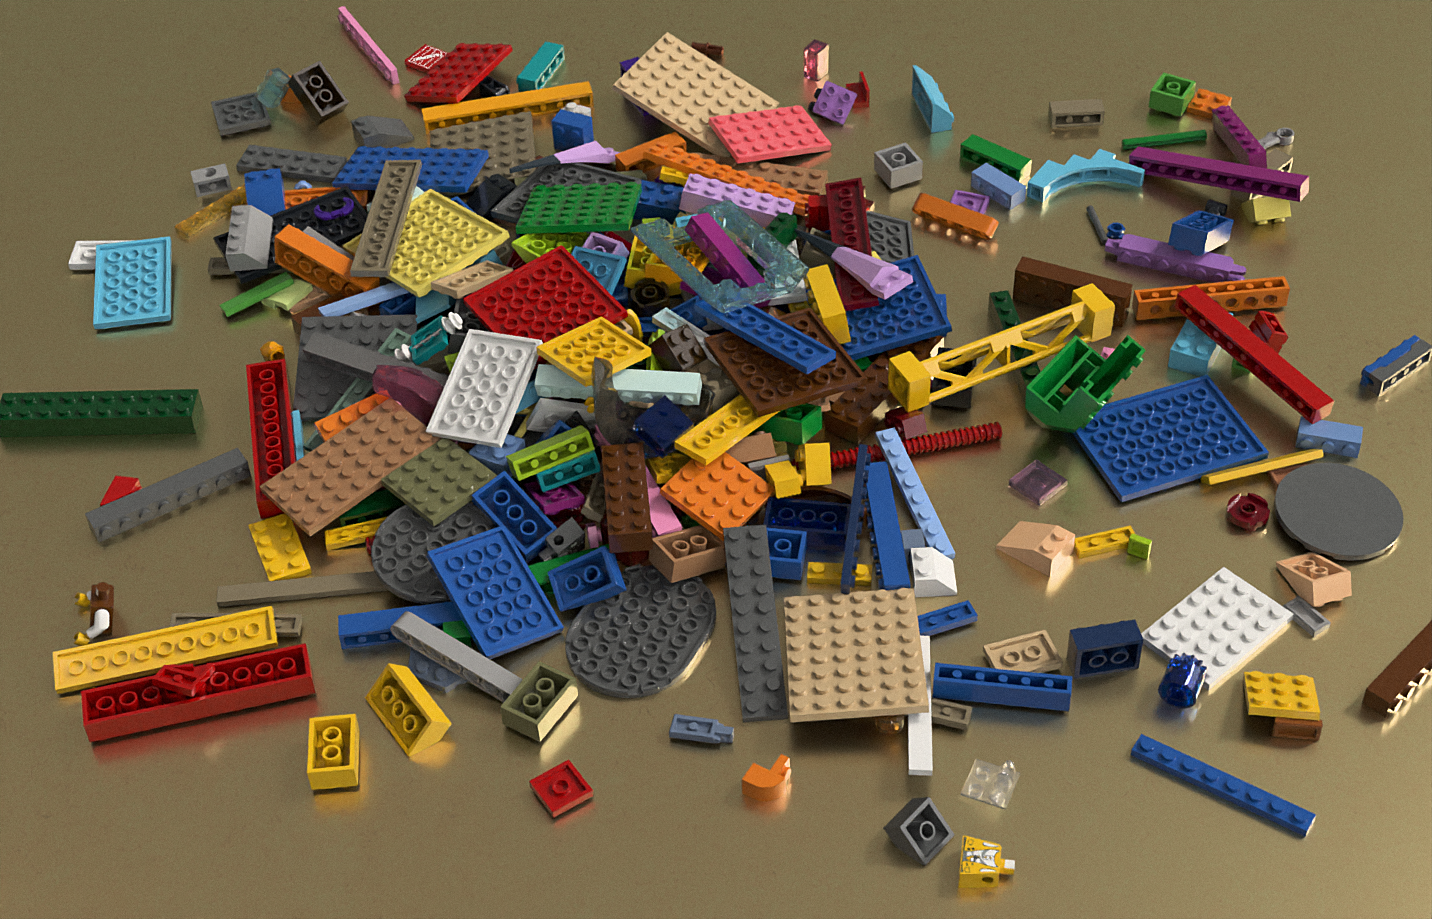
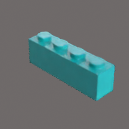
[516,41,565,92]

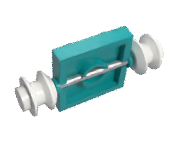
[394,312,463,365]

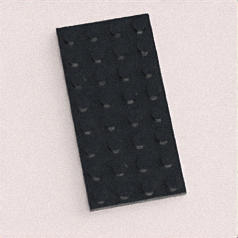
[213,186,368,284]

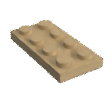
[431,260,513,299]

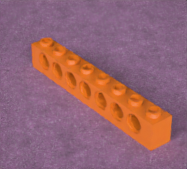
[1132,276,1290,320]

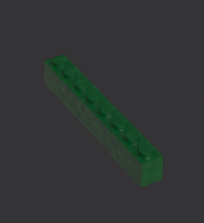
[988,290,1041,412]

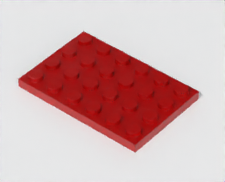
[404,43,513,103]

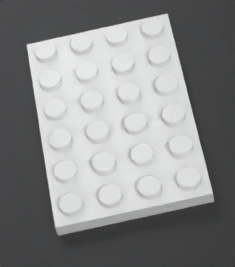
[426,329,543,448]
[1141,567,1294,691]

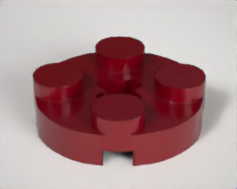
[1226,493,1270,532]

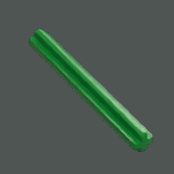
[1121,130,1207,150]

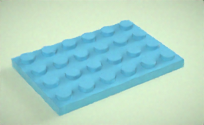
[93,236,172,330]

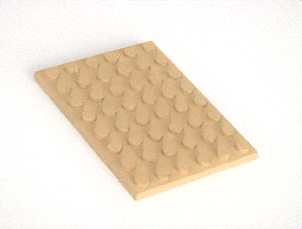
[612,32,780,158]
[784,588,929,722]

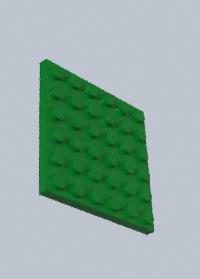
[516,182,642,234]

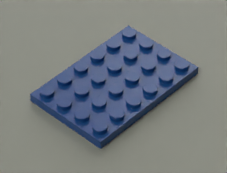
[426,525,564,659]

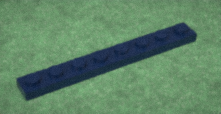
[841,444,871,594]

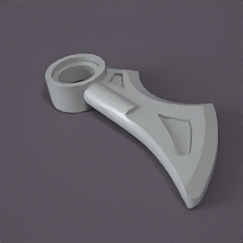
[1258,128,1294,149]

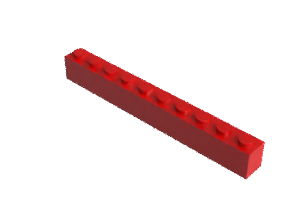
[1174,285,1334,424]

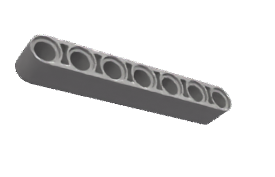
[390,611,523,703]

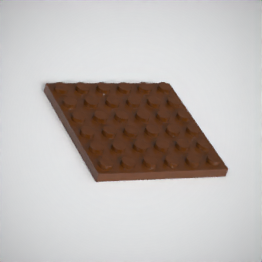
[704,308,868,417]

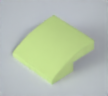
[261,279,313,311]

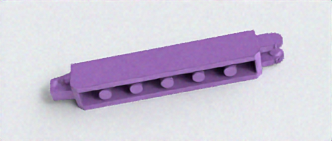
[1105,234,1246,283]

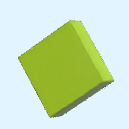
[1127,533,1152,560]

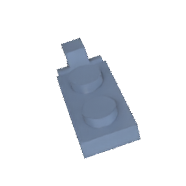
[669,714,734,743]

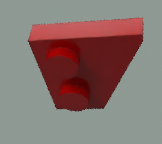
[152,663,215,697]

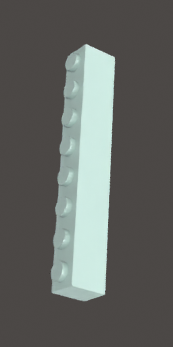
[534,364,702,406]

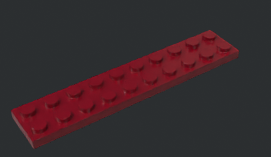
[825,177,879,311]

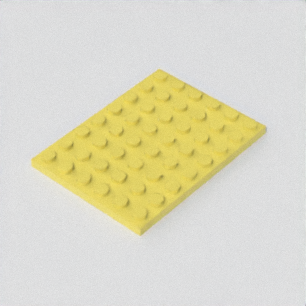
[343,189,510,298]

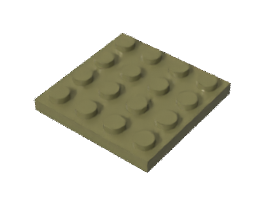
[381,438,498,526]

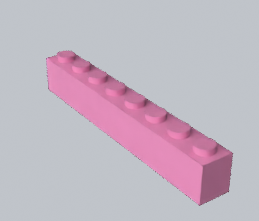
[593,419,682,538]

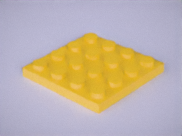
[536,316,651,387]

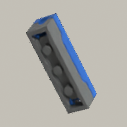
[1360,335,1432,396]

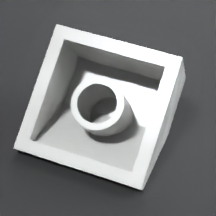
[910,547,957,597]

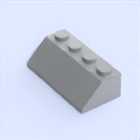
[225,205,273,271]

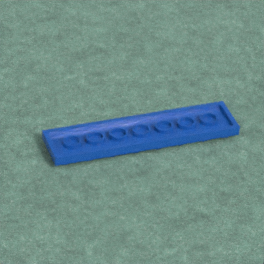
[694,289,836,374]

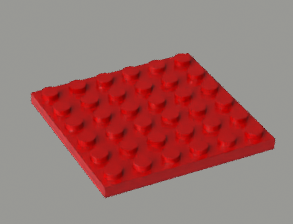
[463,245,628,370]

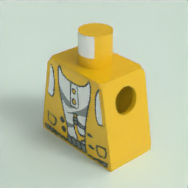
[958,836,1015,888]

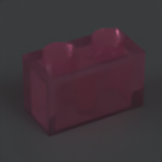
[804,39,829,82]

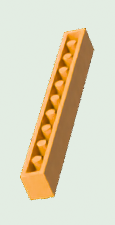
[421,81,594,134]

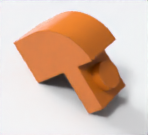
[742,754,791,802]

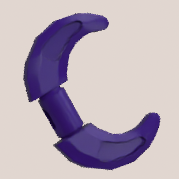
[314,197,354,220]

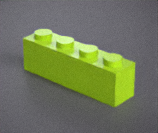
[506,425,595,481]

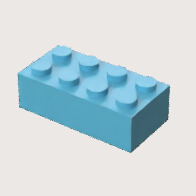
[1168,313,1233,377]

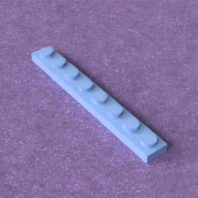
[875,427,955,559]

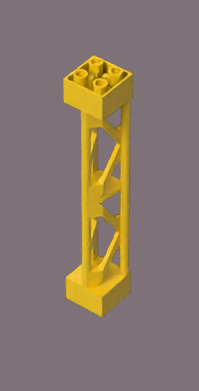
[888,283,1115,413]

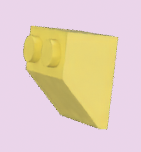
[1241,197,1291,225]

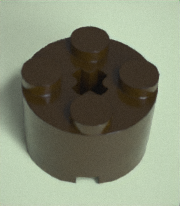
[630,278,670,317]

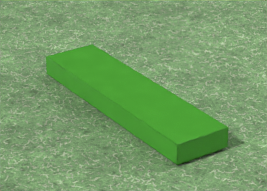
[219,272,294,317]

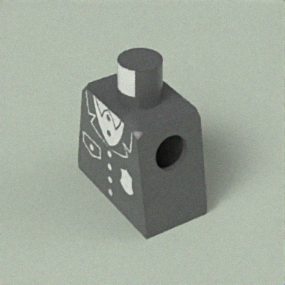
[537,517,585,562]

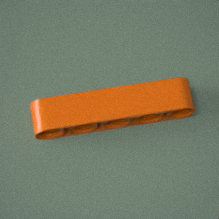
[911,193,999,240]

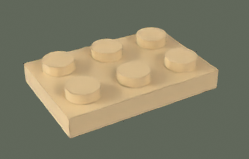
[983,629,1063,673]

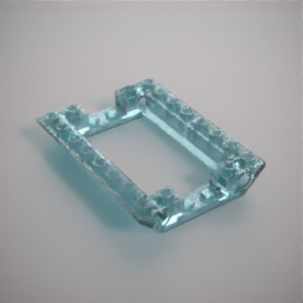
[630,200,809,313]

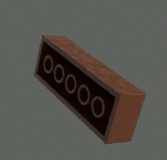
[1012,256,1133,327]
[601,443,653,553]

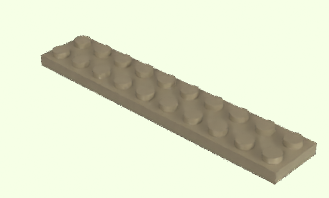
[350,160,422,277]

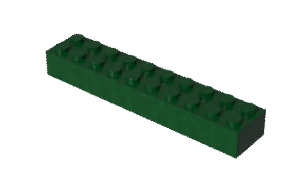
[0,389,203,437]

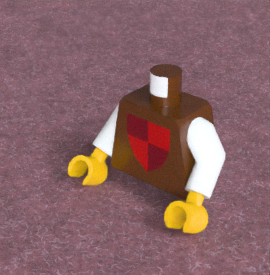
[73,582,114,646]

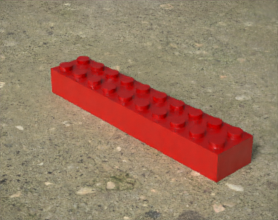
[246,359,296,519]
[81,643,316,742]

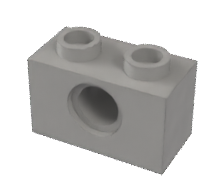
[190,164,232,197]

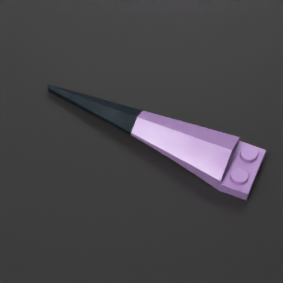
[509,141,620,173]
[795,229,913,300]

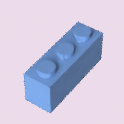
[971,163,1026,210]
[1295,416,1363,458]

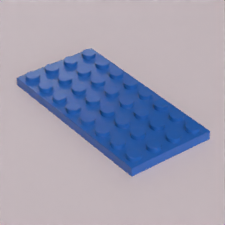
[332,146,489,193]

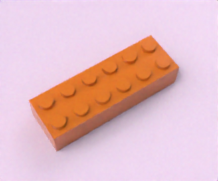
[275,224,380,311]

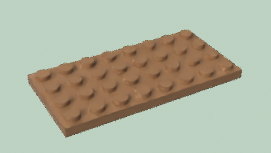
[260,397,441,537]

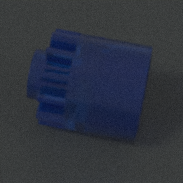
[1158,653,1207,708]

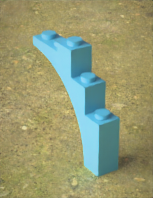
[1027,149,1145,202]

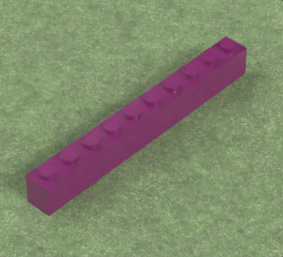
[1129,146,1309,202]

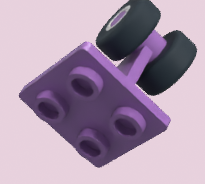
[808,81,857,125]

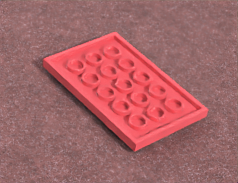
[708,105,832,163]

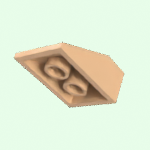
[996,521,1075,577]
[1276,552,1352,607]

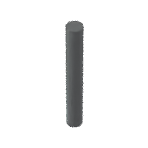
[1086,206,1108,245]

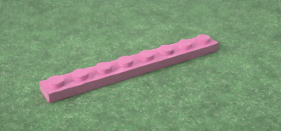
[337,6,399,85]

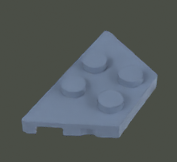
[408,647,467,693]

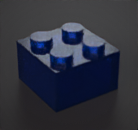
[633,395,694,459]

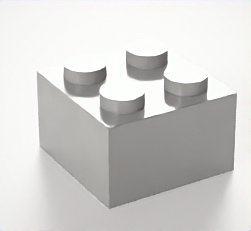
[874,142,923,189]

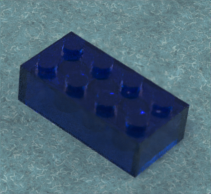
[763,497,851,552]

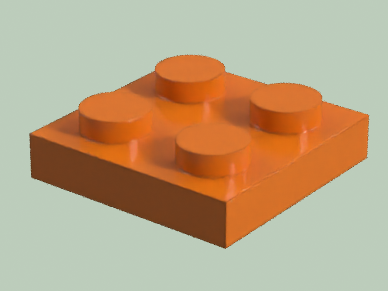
[1187,89,1232,119]

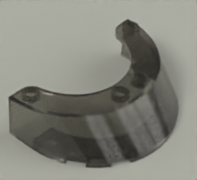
[591,357,716,458]

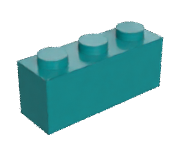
[535,450,601,492]

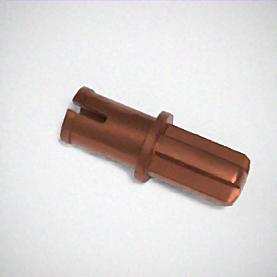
[691,42,724,56]

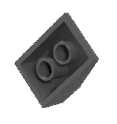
[351,116,415,148]

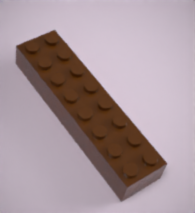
[824,335,944,445]

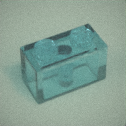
[254,68,290,109]

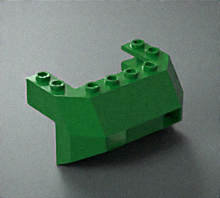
[1025,335,1146,433]

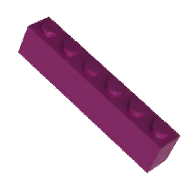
[1212,105,1267,168]
[685,212,775,309]

